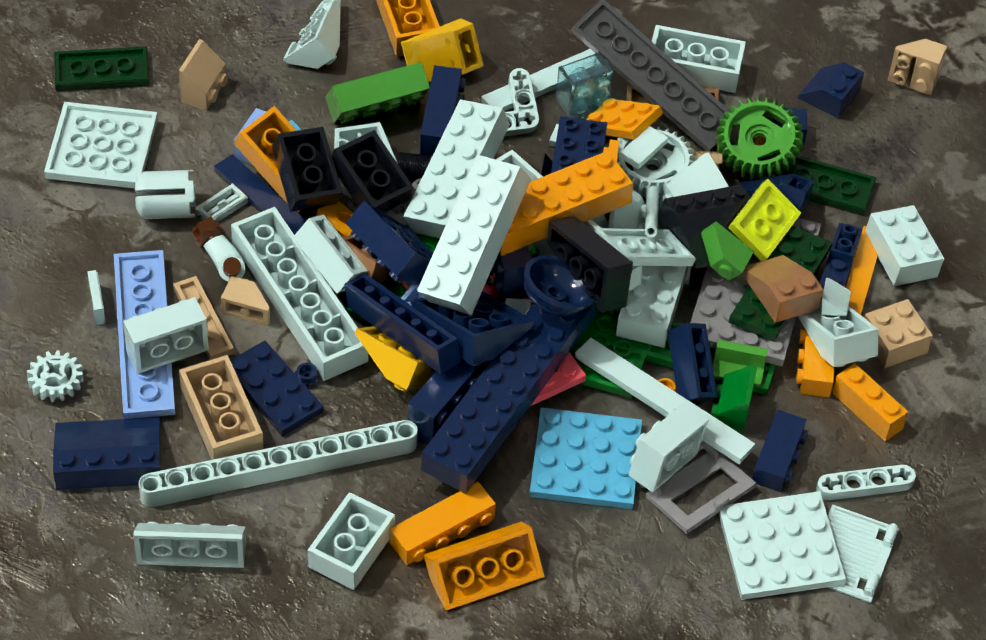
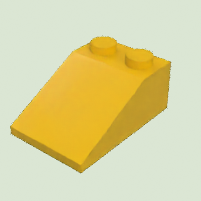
[355,326,436,391]

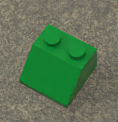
[711,365,758,435]

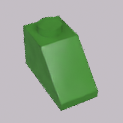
[701,221,754,281]

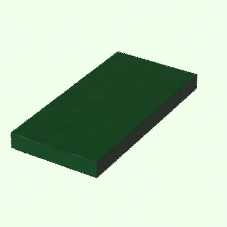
[54,46,149,91]
[777,156,877,216]

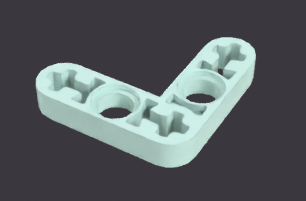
[505,68,539,136]

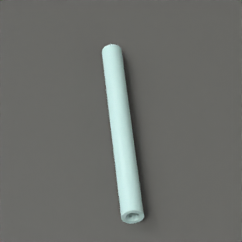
[645,186,659,238]

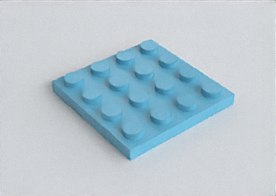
[529,408,642,510]

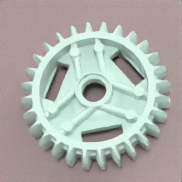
[617,126,696,198]

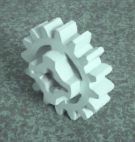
[27,350,83,402]

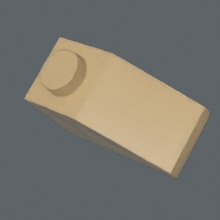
[221,276,270,326]

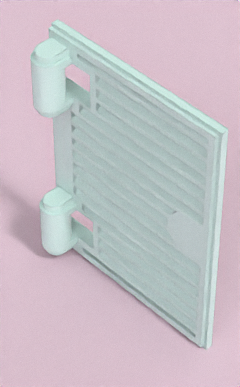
[828,504,899,603]

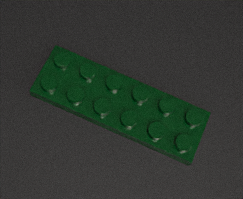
[728,226,833,342]

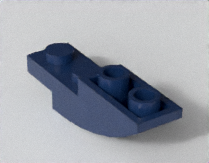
[819,223,863,289]

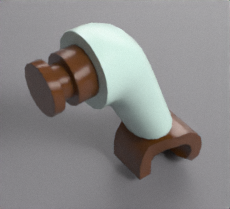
[192,216,245,282]

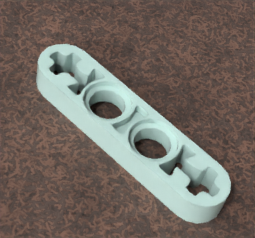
[816,465,916,501]

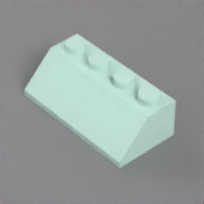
[133,522,246,568]

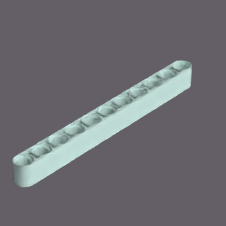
[139,420,417,507]

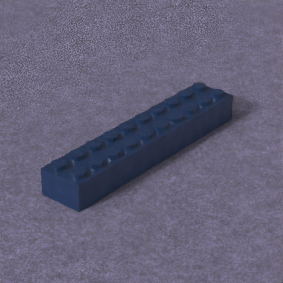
[421,299,597,494]

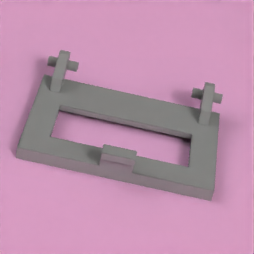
[639,441,756,534]

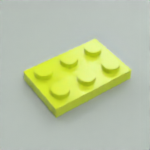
[728,179,801,261]

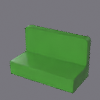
[713,339,768,387]

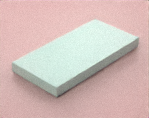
[594,228,696,266]

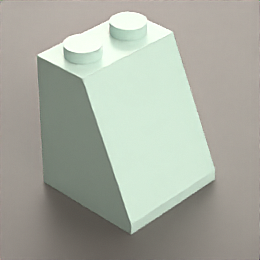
[663,152,729,200]

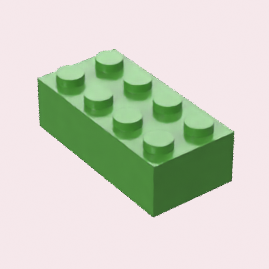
[325,62,430,124]

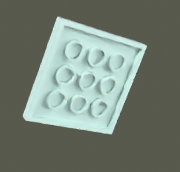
[44,102,158,189]
[718,491,846,600]

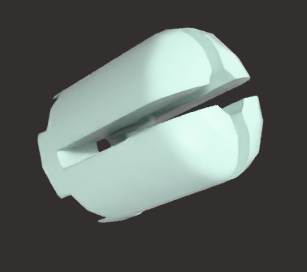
[135,170,196,219]

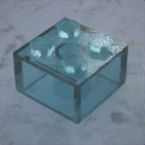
[556,53,613,117]

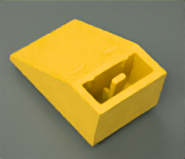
[401,18,484,82]

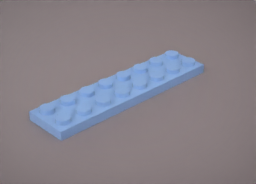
[114,250,175,419]

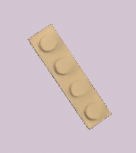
[173,276,234,360]

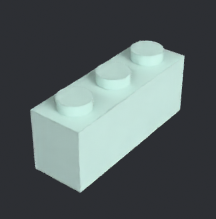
[293,215,368,294]

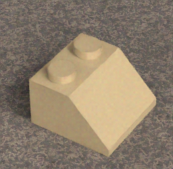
[179,39,228,111]

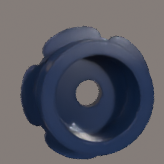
[295,363,319,386]

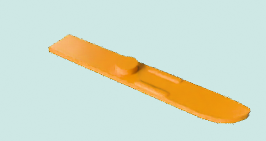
[845,226,878,315]

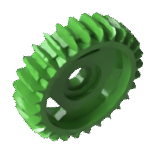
[716,96,803,180]

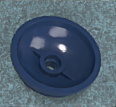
[524,255,595,316]

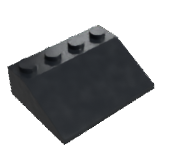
[658,185,756,269]

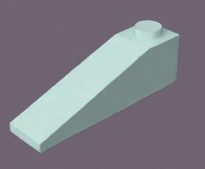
[283,0,341,69]

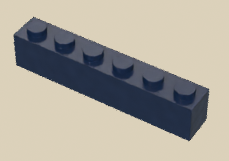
[344,273,461,374]

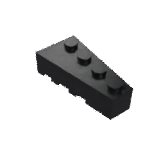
[547,216,633,313]

